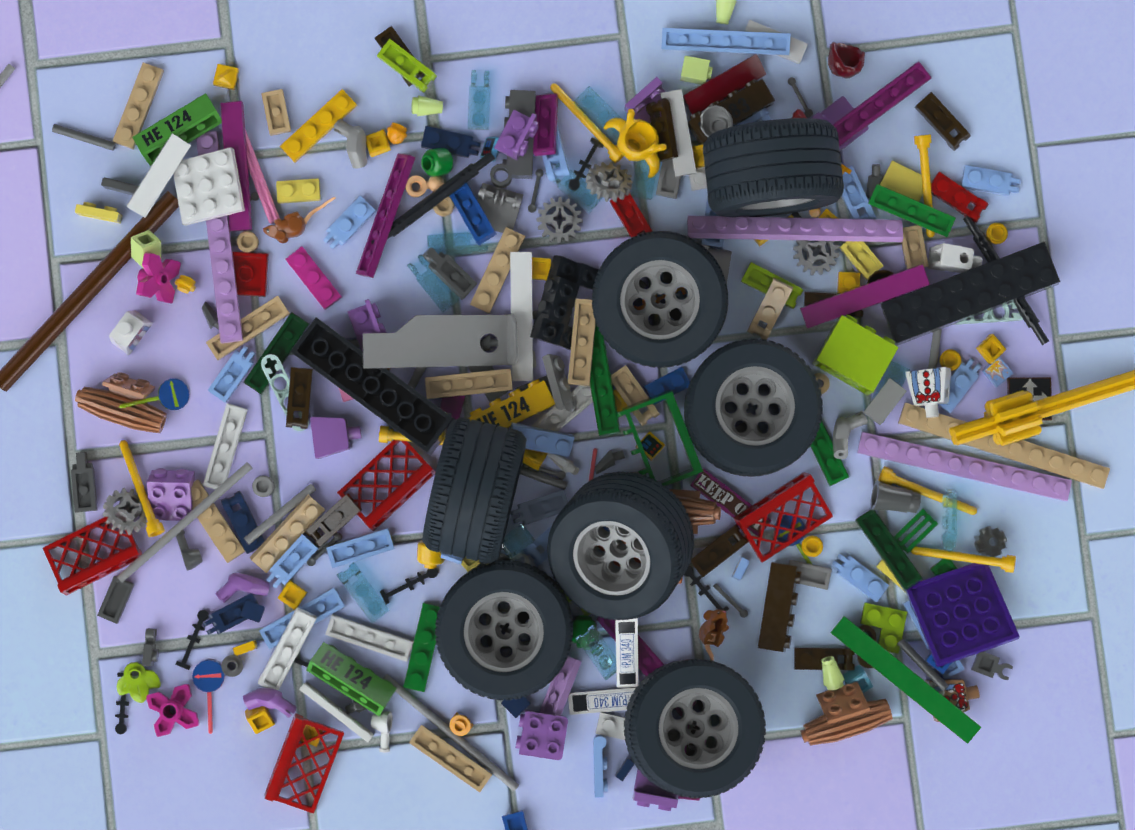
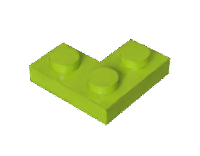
[860,602,907,654]

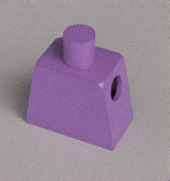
[310,417,362,459]

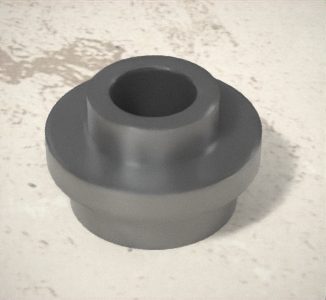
[221,655,243,677]

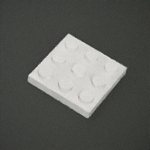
[173,147,245,226]

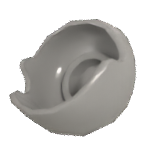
[700,105,733,137]

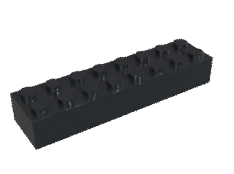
[881,241,1060,346]
[290,317,455,455]

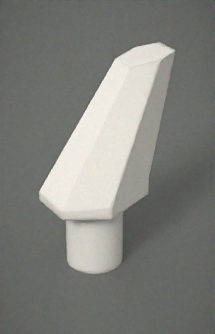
[547,453,579,475]

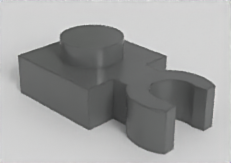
[142,628,159,666]
[971,651,1013,680]

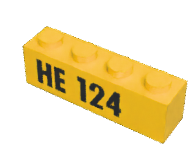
[468,379,555,428]

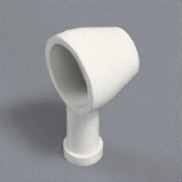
[371,711,393,753]

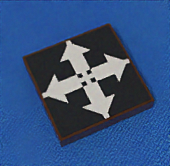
[1007,377,1052,421]

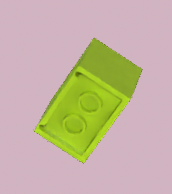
[812,315,899,396]

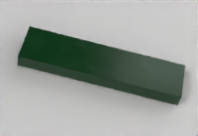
[243,312,310,395]
[855,510,923,591]

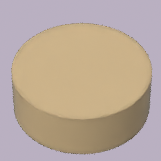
[433,196,454,217]
[237,231,259,253]

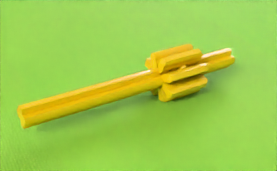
[949,370,1135,446]

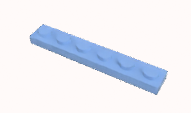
[662,28,791,55]

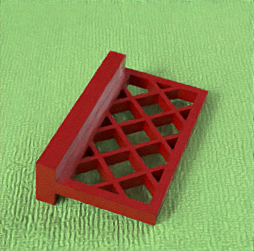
[337,440,436,531]
[733,472,833,563]
[43,517,142,596]
[264,713,344,814]

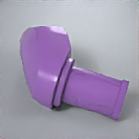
[215,573,270,603]
[243,688,297,718]

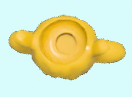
[603,108,667,178]

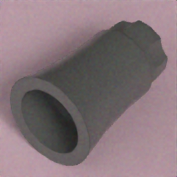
[871,480,921,513]

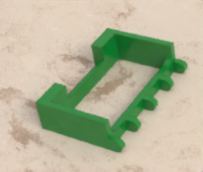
[616,390,703,486]

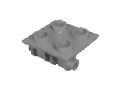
[478,183,523,233]

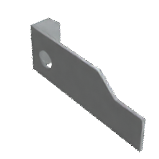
[363,314,518,368]

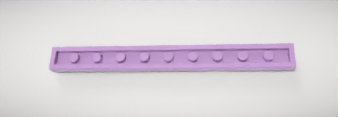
[196,131,243,344]
[687,216,903,242]
[857,432,1072,501]

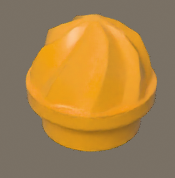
[387,122,407,144]

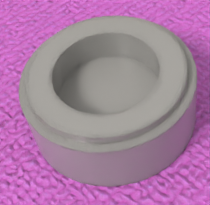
[252,476,275,497]

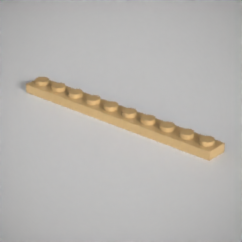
[898,402,1110,489]

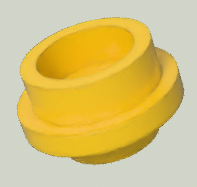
[986,223,1008,244]
[175,275,196,294]
[939,349,961,371]
[801,535,823,557]

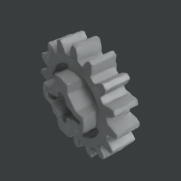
[586,162,633,202]
[536,197,583,244]
[793,240,840,276]
[102,488,147,535]

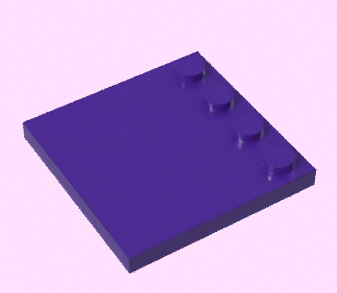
[905,563,1020,667]

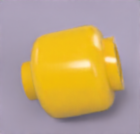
[417,540,445,569]

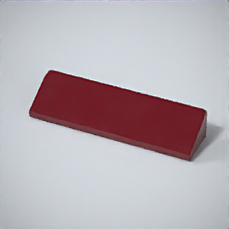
[683,54,766,115]

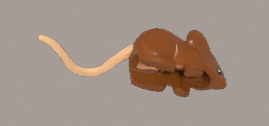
[263,197,336,243]
[699,610,729,661]

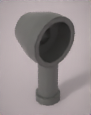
[175,530,203,571]

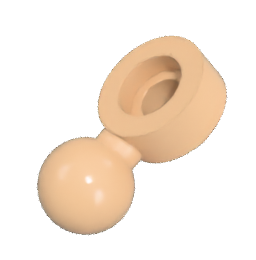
[405,175,444,197]

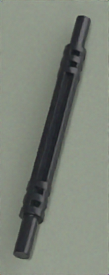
[371,152,495,244]
[963,216,1049,346]

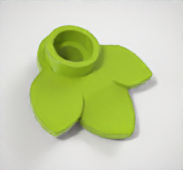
[116,662,161,703]

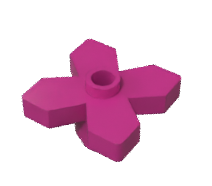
[136,253,181,304]
[146,684,200,737]

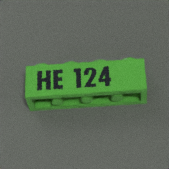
[132,93,222,166]
[306,642,397,716]

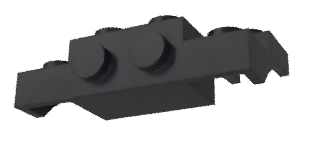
[530,255,599,350]

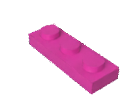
[285,246,342,310]

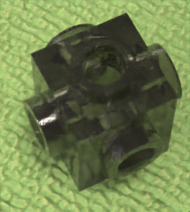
[974,526,1007,557]

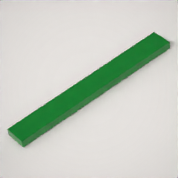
[830,616,981,744]

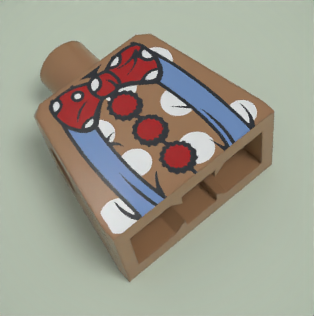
[925,679,980,722]

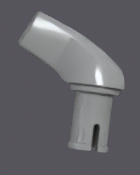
[334,119,367,169]
[832,411,868,459]

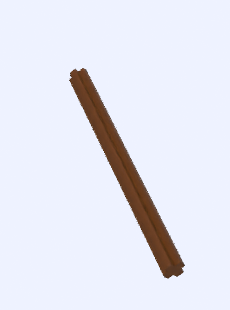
[0,191,179,392]

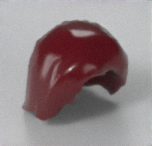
[828,42,865,79]

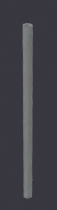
[117,462,253,583]
[383,674,519,791]

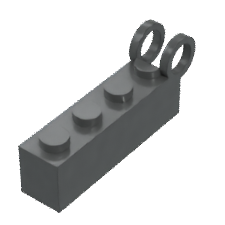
[490,90,536,188]

